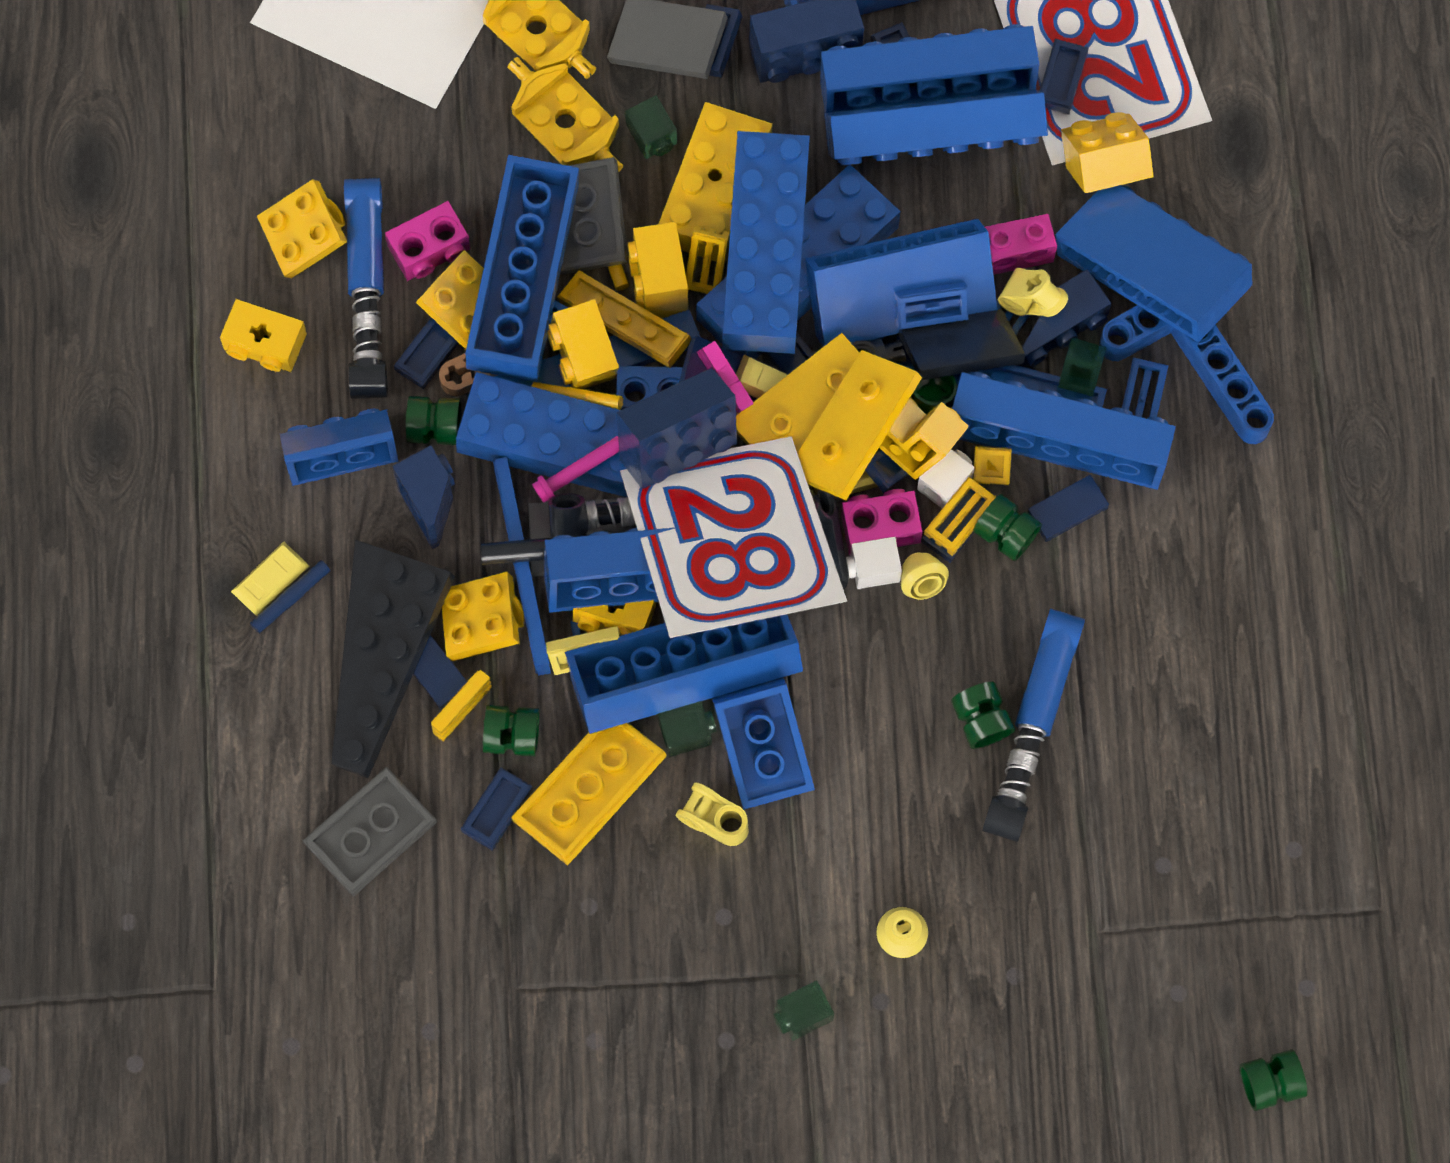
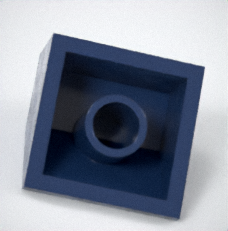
[392,446,455,550]

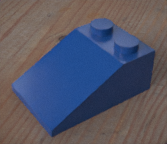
[712,677,815,810]

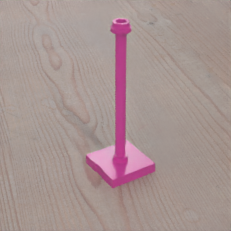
[532,341,754,503]

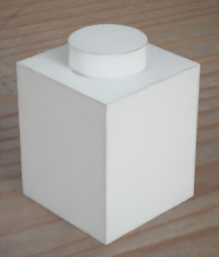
[917,449,975,509]
[846,537,902,589]

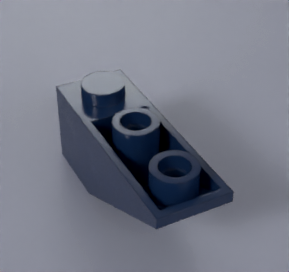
[1017,270,1111,367]

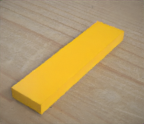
[557,270,691,368]

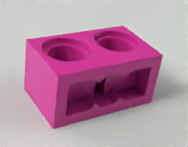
[385,201,470,281]
[985,214,1057,275]
[841,489,922,555]

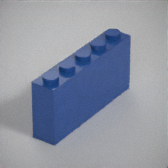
[1055,185,1252,342]
[805,219,998,347]

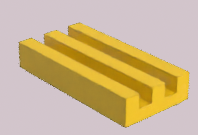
[686,224,730,294]
[924,477,996,556]
[431,670,492,742]

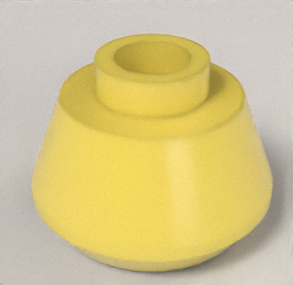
[901,552,949,600]
[877,907,928,958]

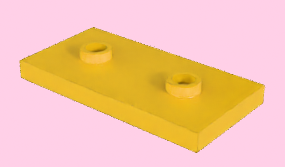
[736,333,860,453]
[797,350,922,500]
[511,723,667,865]

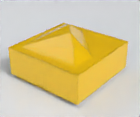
[973,446,1012,485]

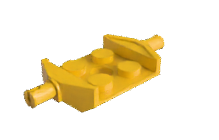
[482,0,596,79]
[507,57,623,172]

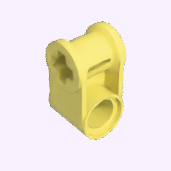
[998,268,1068,317]
[675,783,749,846]

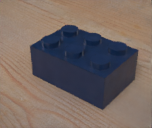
[749,0,864,83]
[617,367,737,489]

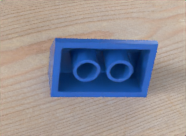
[280,408,399,486]

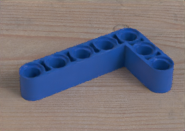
[1099,305,1274,444]

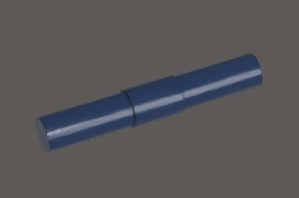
[250,560,331,634]

